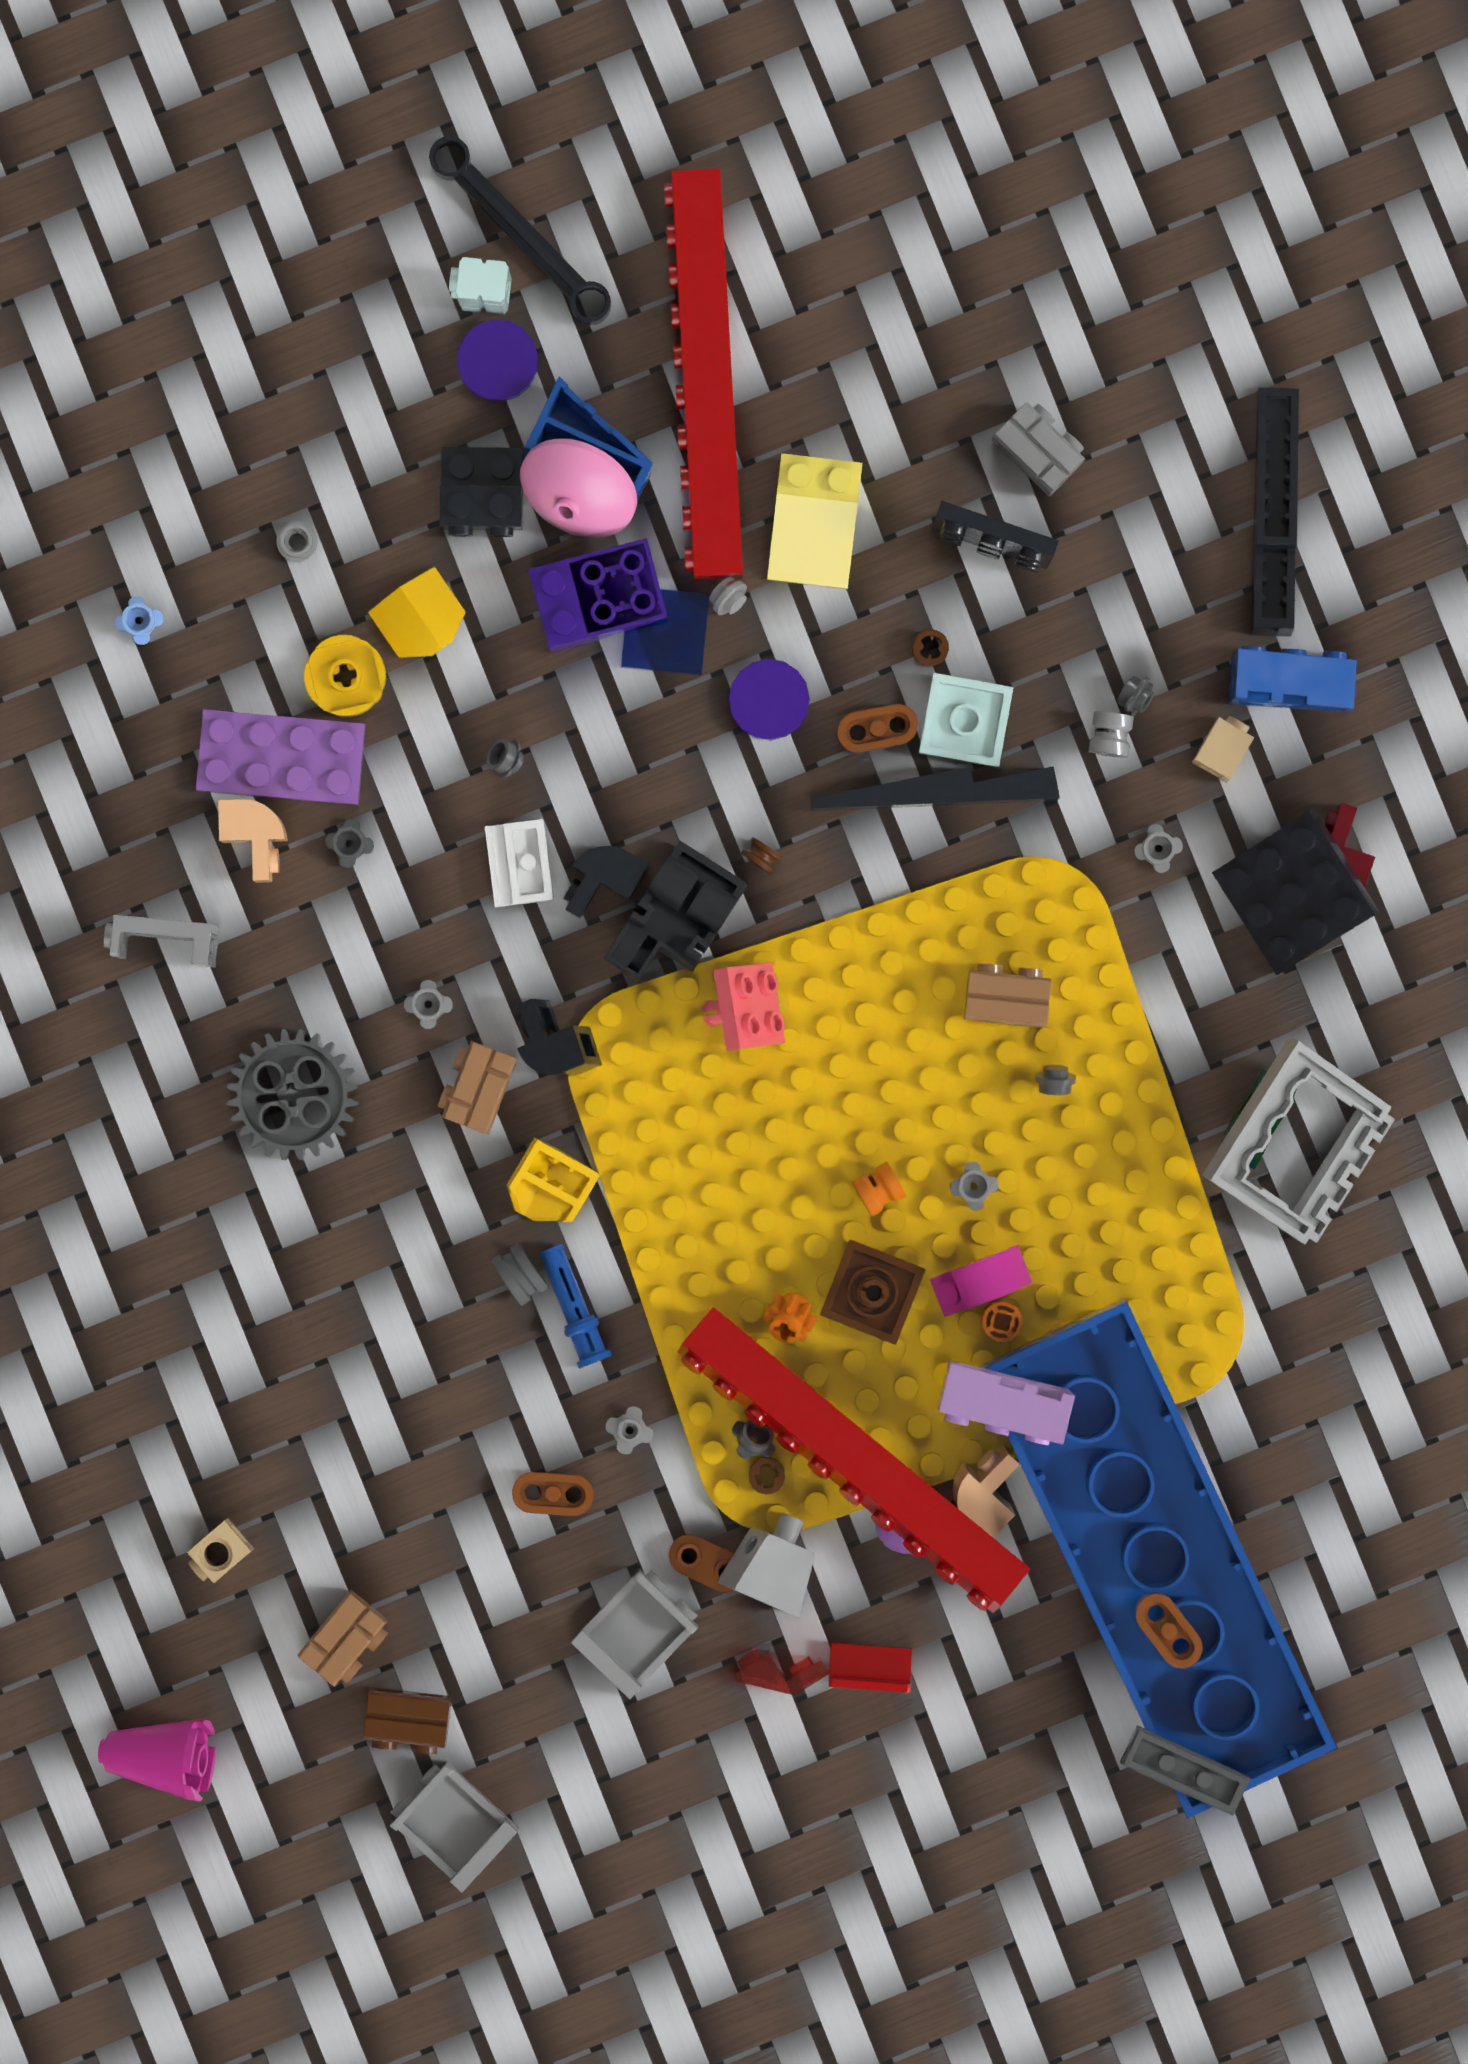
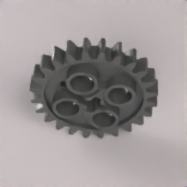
[226,1029,359,1161]

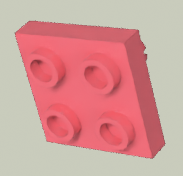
[702,963,785,1051]

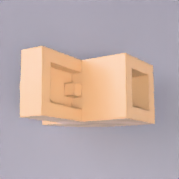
[218,799,288,883]
[952,1443,1020,1538]

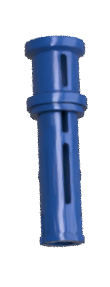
[538,1244,612,1369]

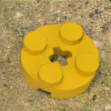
[304,635,386,717]

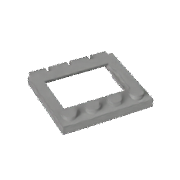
[1202,1036,1395,1244]

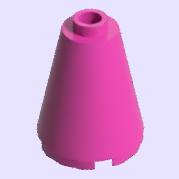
[98,1719,216,1801]

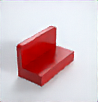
[828,1642,913,1693]

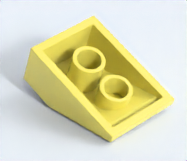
[767,453,862,589]

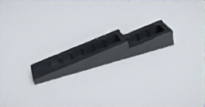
[1251,387,1299,637]
[810,766,1060,811]

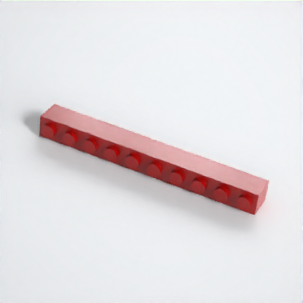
[664,168,743,581]
[677,1307,1031,1613]

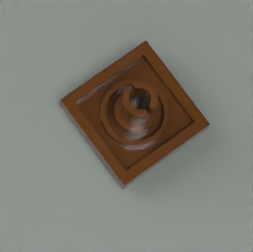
[820,1239,926,1345]

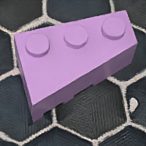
[937,1360,1075,1445]

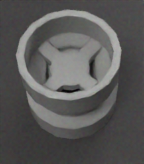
[1088,711,1134,758]

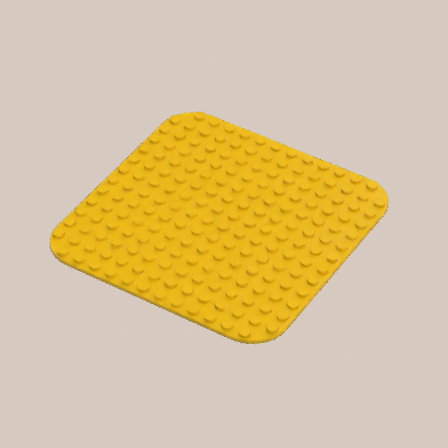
[568,856,1244,1533]

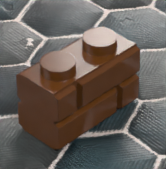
[364,1687,452,1754]

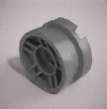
[490,1241,549,1306]

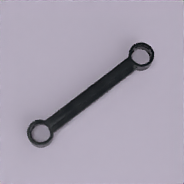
[429,136,611,325]

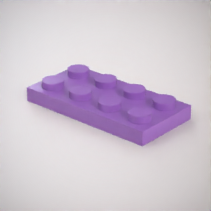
[196,709,366,806]

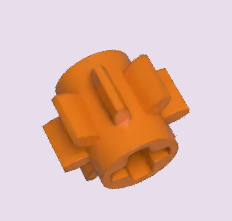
[763,1293,817,1343]

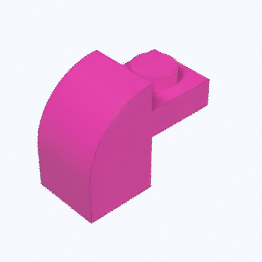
[930,1245,1033,1317]

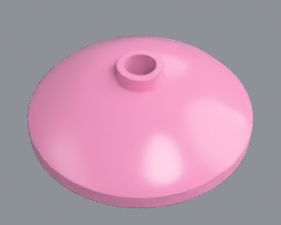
[520,439,637,538]

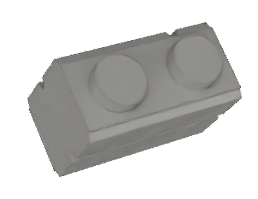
[991,402,1085,497]

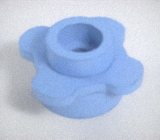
[115,596,164,645]

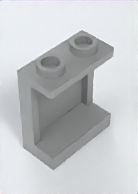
[104,915,219,968]
[571,1569,698,1699]
[390,1762,519,1893]

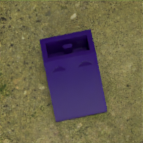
[528,538,668,653]

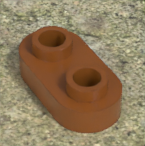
[837,704,918,754]
[512,1472,594,1516]
[669,1534,735,1593]
[1135,1592,1202,1668]

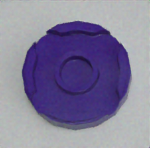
[457,320,538,402]
[729,659,810,741]

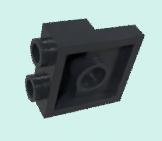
[440,447,523,537]

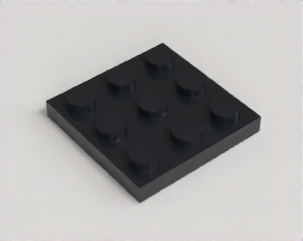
[932,501,1059,573]
[1212,808,1379,975]

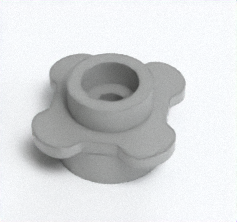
[1134,824,1183,873]
[404,980,453,1029]
[950,1162,999,1211]
[606,1406,654,1454]

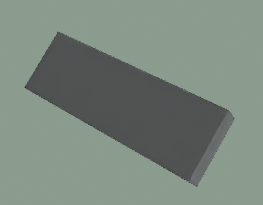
[1120,1725,1251,1816]

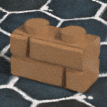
[964,963,1051,1028]
[438,1041,518,1135]
[297,1590,388,1687]

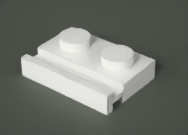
[485,819,554,908]

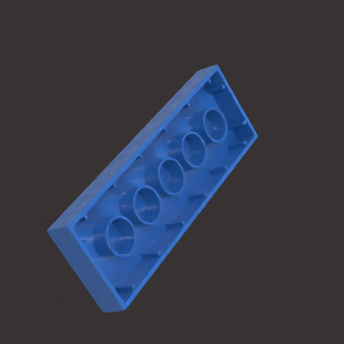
[978,1298,1337,1818]

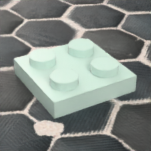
[918,673,1014,768]

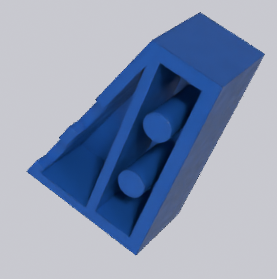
[523,376,653,503]
[1228,646,1357,712]

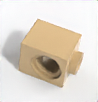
[1191,716,1254,783]
[187,1518,254,1584]

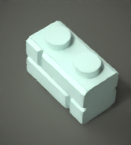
[449,257,512,315]

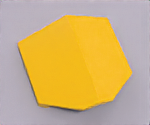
[368,567,466,658]
[506,1138,600,1222]

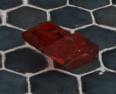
[734,1649,829,1695]

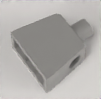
[717,1513,814,1617]

